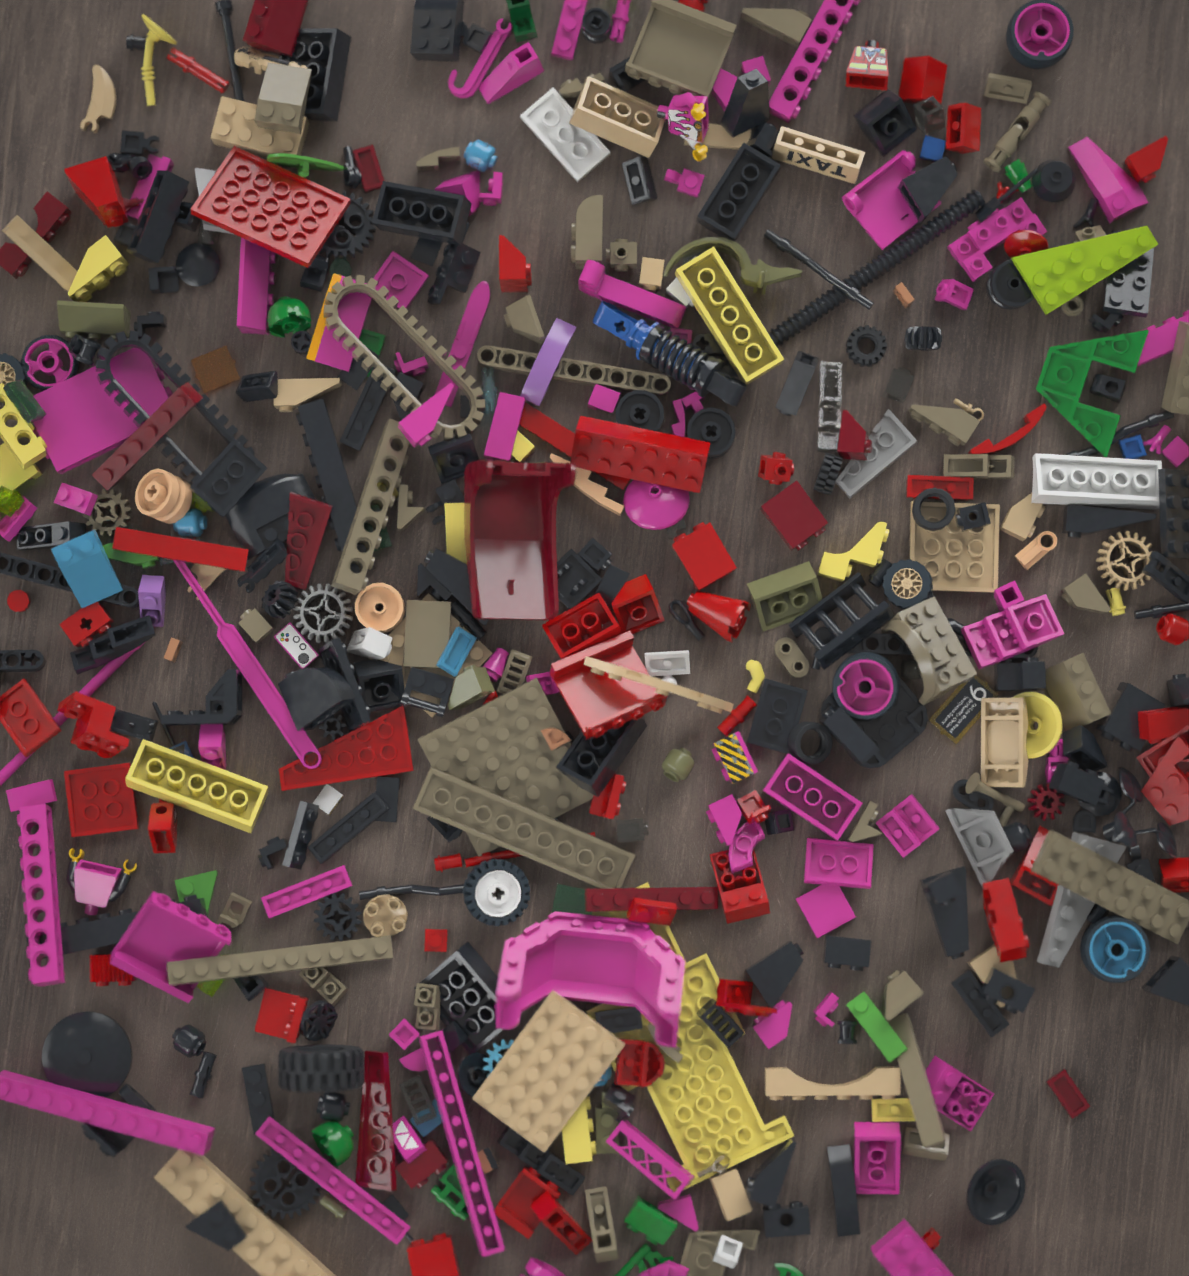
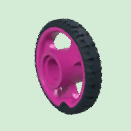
[21,335,79,391]

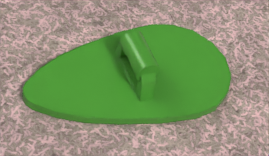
[267,153,344,178]

